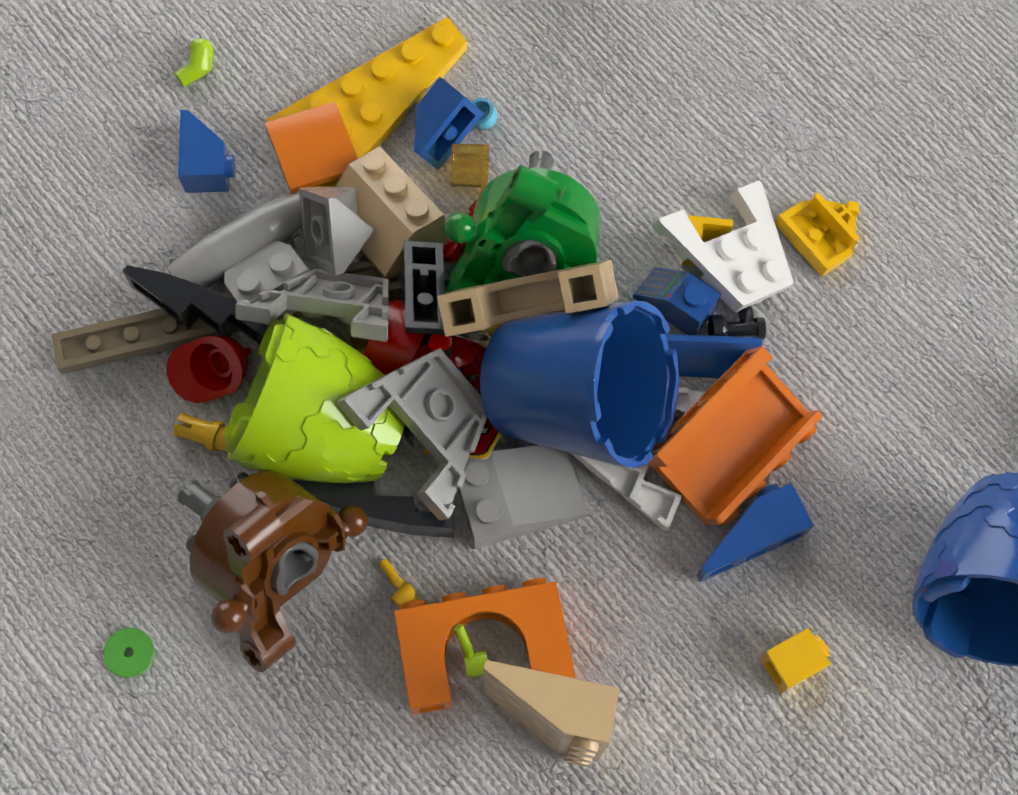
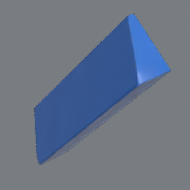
[665,334,762,378]

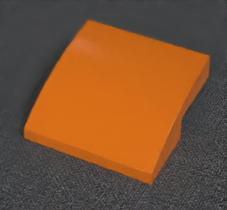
[265,102,358,194]

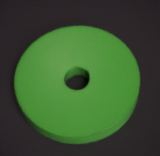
[104,628,155,678]

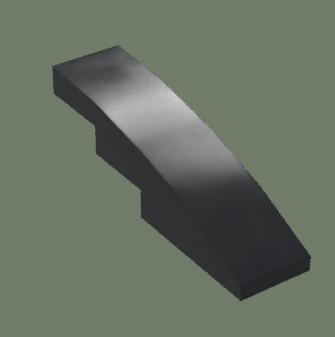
[122,265,269,345]
[293,480,454,538]

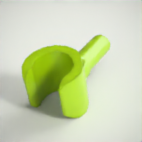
[453,624,488,677]

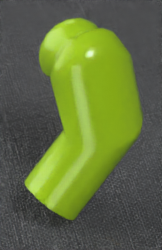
[174,38,214,88]

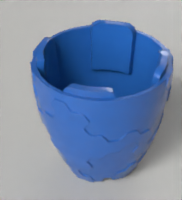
[912,472,1018,666]

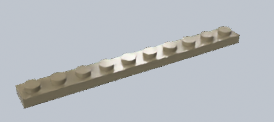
[51,260,400,374]

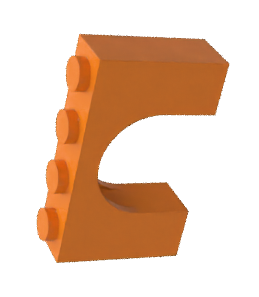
[394,578,576,715]

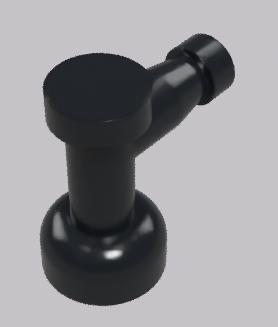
[708,306,766,340]

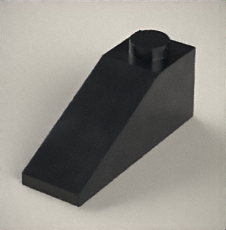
[400,240,445,335]

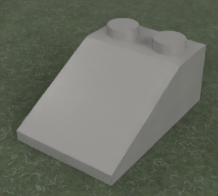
[457,445,589,549]

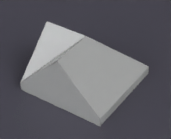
[299,187,374,275]

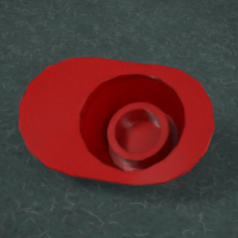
[166,336,251,403]

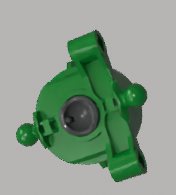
[444,151,602,294]

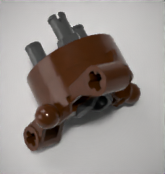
[178,471,368,673]

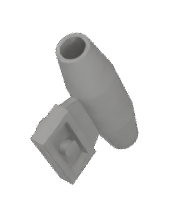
[167,192,309,304]

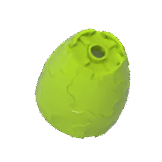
[224,313,405,483]

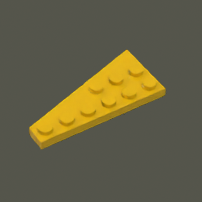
[266,16,467,187]

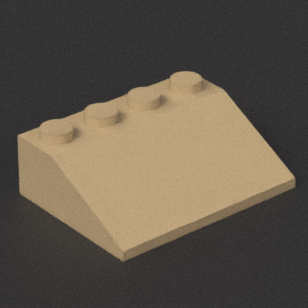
[484,660,620,767]

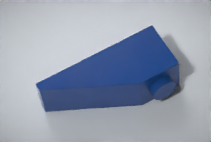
[697,483,814,582]

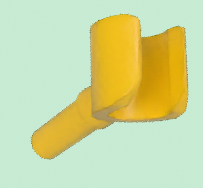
[379,559,419,609]

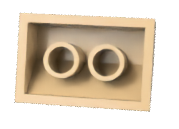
[335,146,448,279]

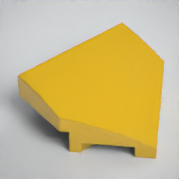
[775,193,859,277]

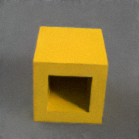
[759,628,831,694]

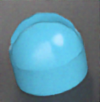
[472,98,498,130]

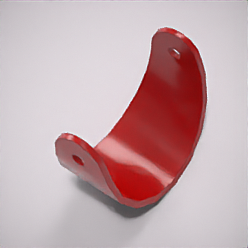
[364,300,425,375]

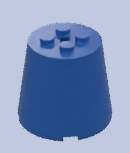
[480,301,679,468]

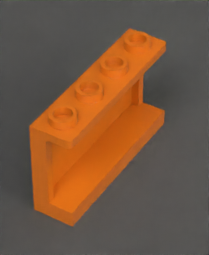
[648,346,823,525]

